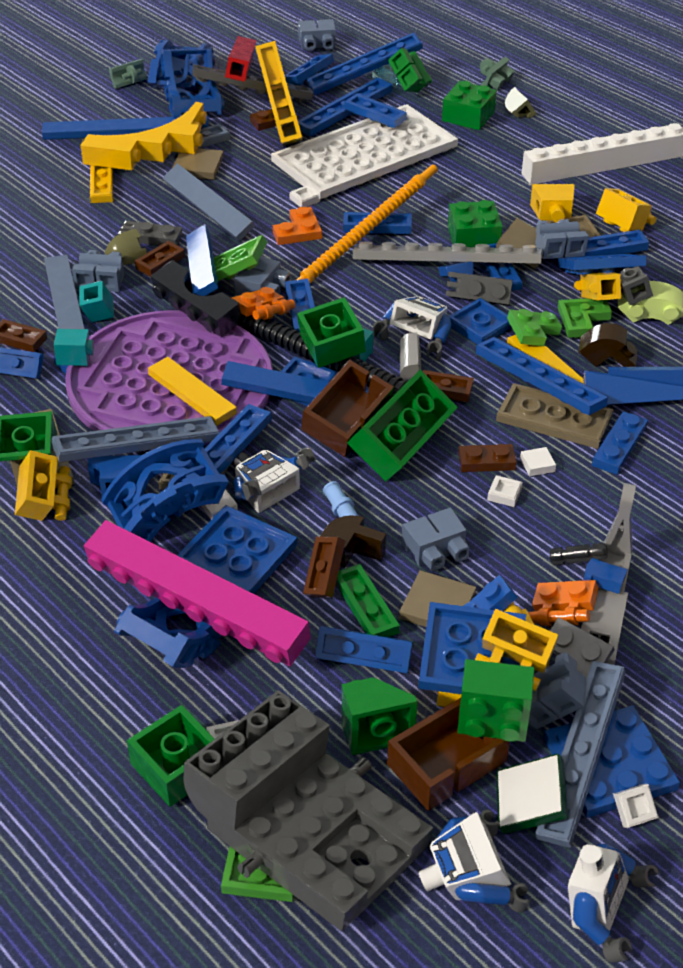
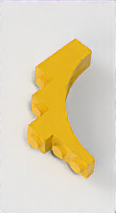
[255,41,302,146]
[81,102,207,170]

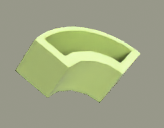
[618,281,683,325]

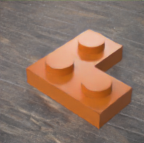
[273,207,322,245]

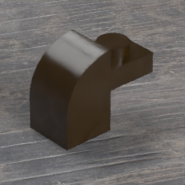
[578,323,638,367]
[320,515,386,568]

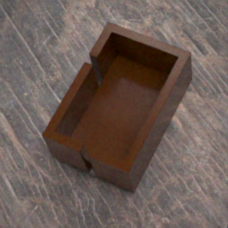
[301,360,394,457]
[387,698,510,811]

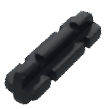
[550,542,608,565]

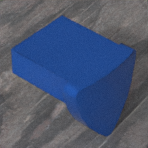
[439,261,473,282]
[583,558,628,594]

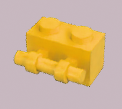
[596,188,656,232]
[15,450,72,521]
[475,609,558,692]

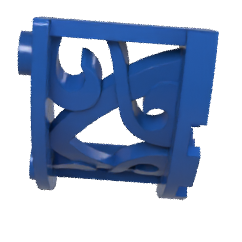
[148,40,214,92]
[160,48,225,117]
[101,439,229,542]
[114,597,222,668]

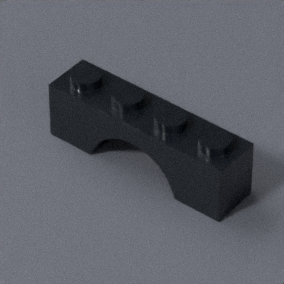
[150,260,243,338]

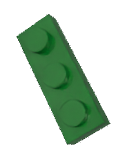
[336,564,400,637]

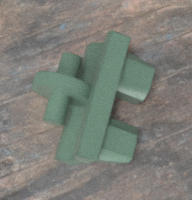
[480,56,515,90]
[109,59,148,89]

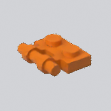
[232,287,295,320]
[528,580,599,626]

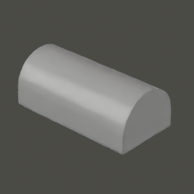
[400,332,421,381]

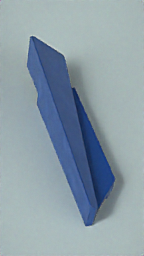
[583,367,683,405]

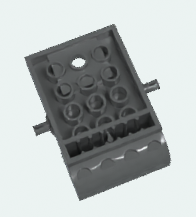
[184,690,433,932]

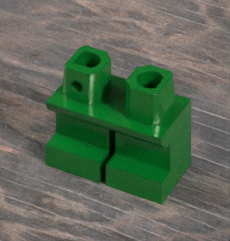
[388,48,433,93]

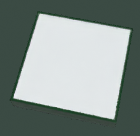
[497,753,568,834]

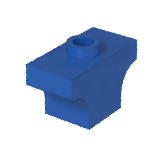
[87,455,142,497]

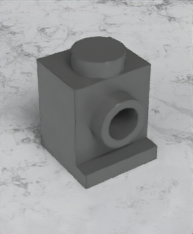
[620,266,653,305]

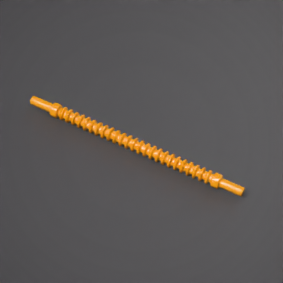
[285,164,438,291]

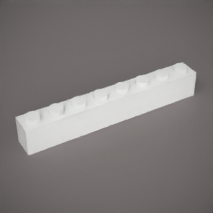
[522,123,683,185]

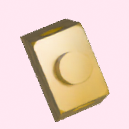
[530,184,575,223]

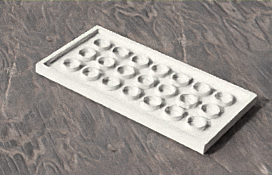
[271,104,458,199]

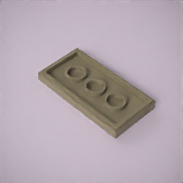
[496,383,614,449]

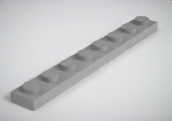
[353,242,542,264]

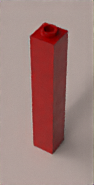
[225,36,257,82]

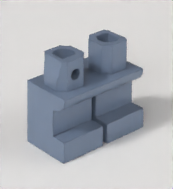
[298,19,335,51]
[535,219,589,259]
[72,250,124,292]
[234,256,291,297]
[401,507,469,571]
[528,652,586,729]

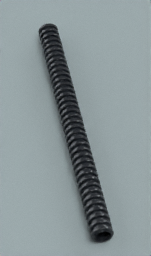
[191,290,408,397]

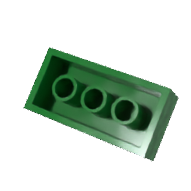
[347,370,458,482]

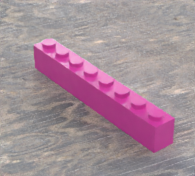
[84,520,311,667]

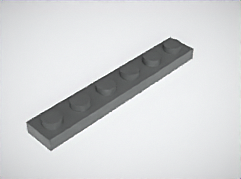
[192,64,313,102]

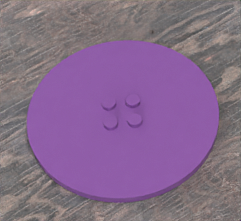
[65,310,273,450]

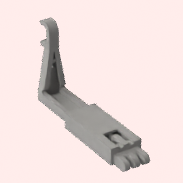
[581,483,636,665]

